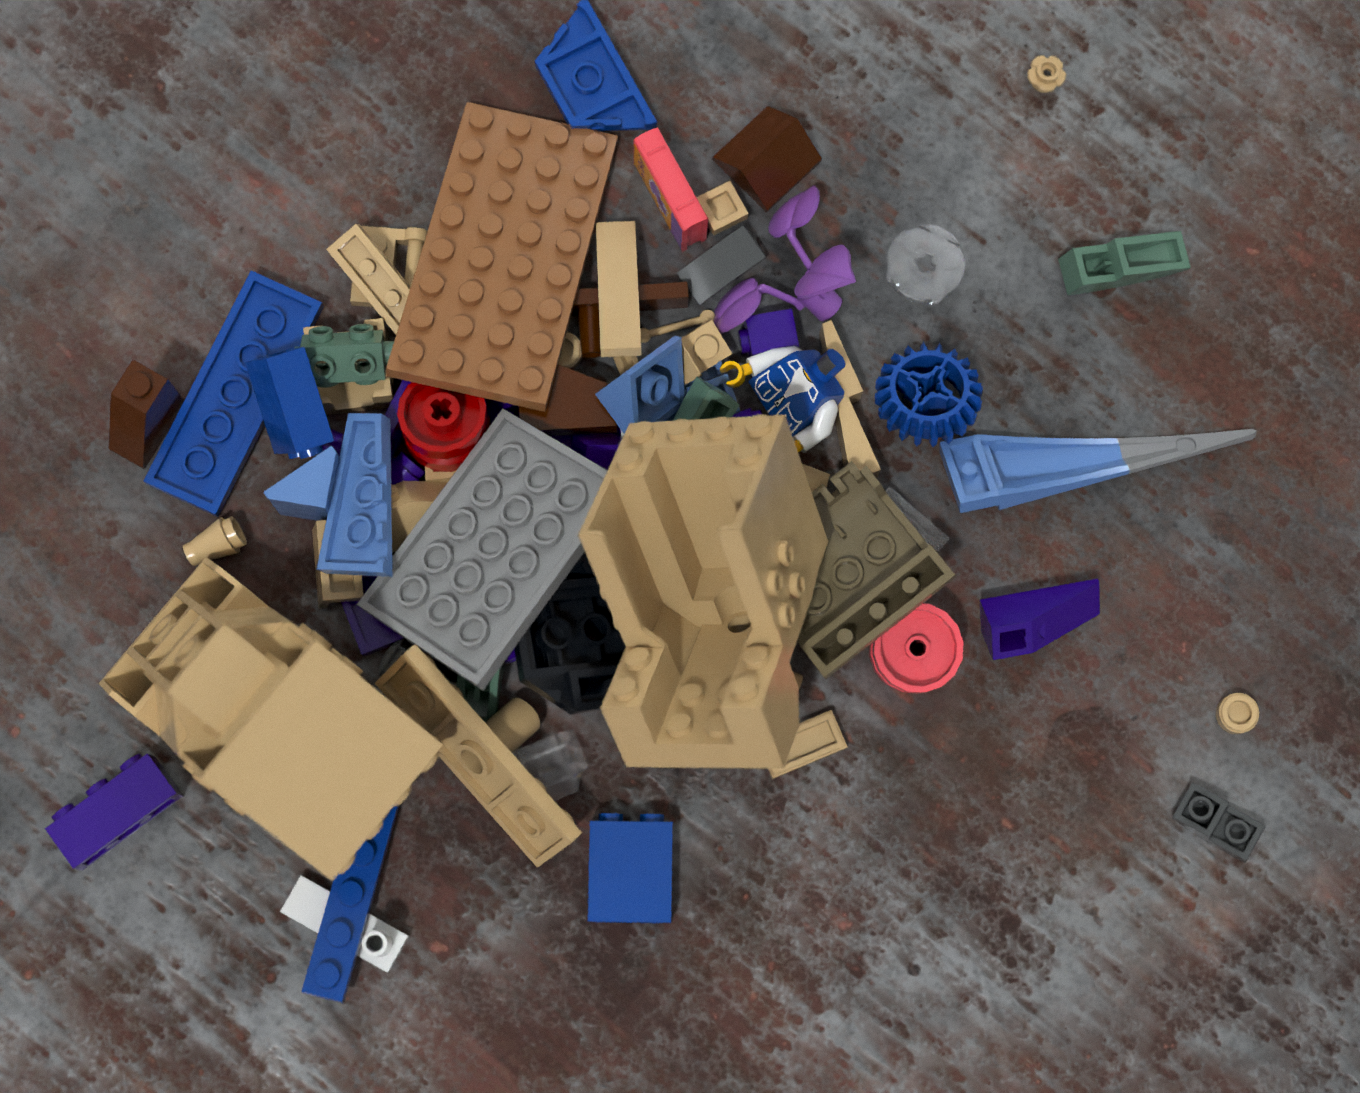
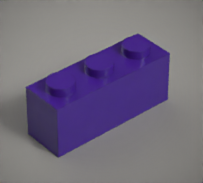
[45,753,184,871]

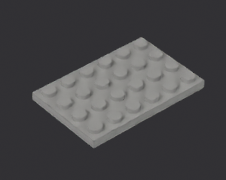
[357,409,607,690]

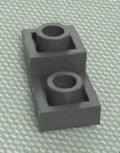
[677,225,767,305]
[1172,782,1265,863]

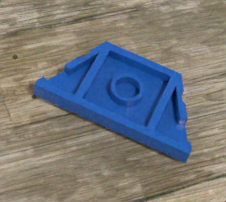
[535,0,657,131]

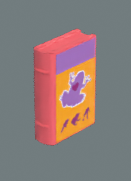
[634,127,708,252]

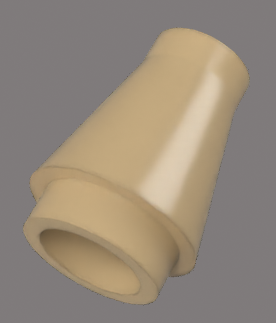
[183,516,247,566]

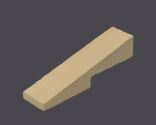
[596,221,642,357]
[819,320,881,478]

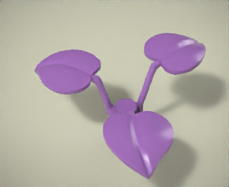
[713,185,856,334]

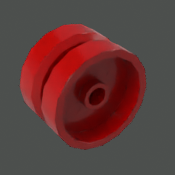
[397,382,491,472]

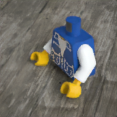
[720,346,845,453]

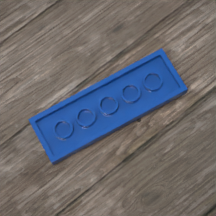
[143,271,324,517]

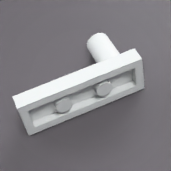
[280,875,410,973]

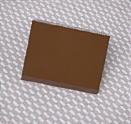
[712,106,822,213]

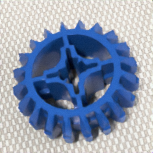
[874,342,983,448]

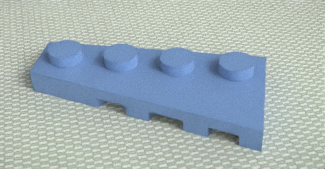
[316,413,393,577]

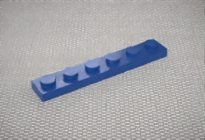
[301,805,400,1004]

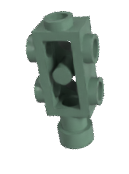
[294,324,394,388]

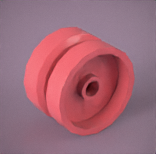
[869,604,964,694]

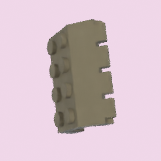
[797,461,957,679]

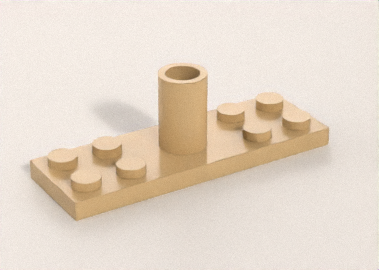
[375,644,582,868]

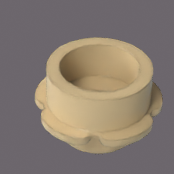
[1028,55,1066,93]

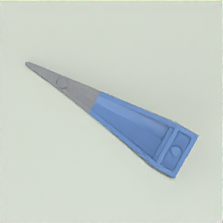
[939,429,1257,513]

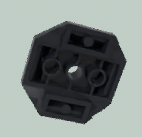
[514,552,626,715]

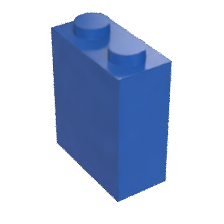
[245,347,334,459]
[588,813,673,923]

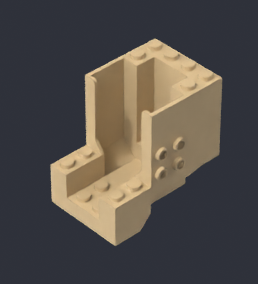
[578,415,828,768]
[99,557,443,881]

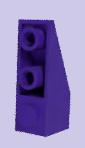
[979,579,1100,660]

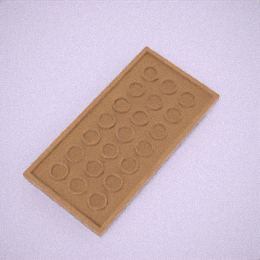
[386,102,618,412]

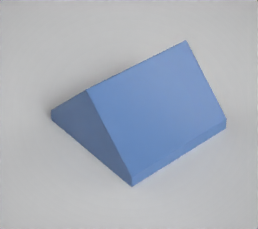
[595,335,685,434]
[263,445,339,521]

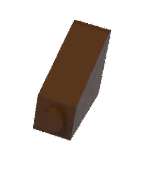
[109,359,184,470]
[519,365,617,436]

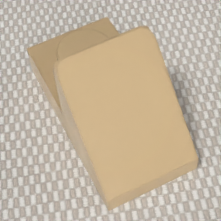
[681,320,732,385]

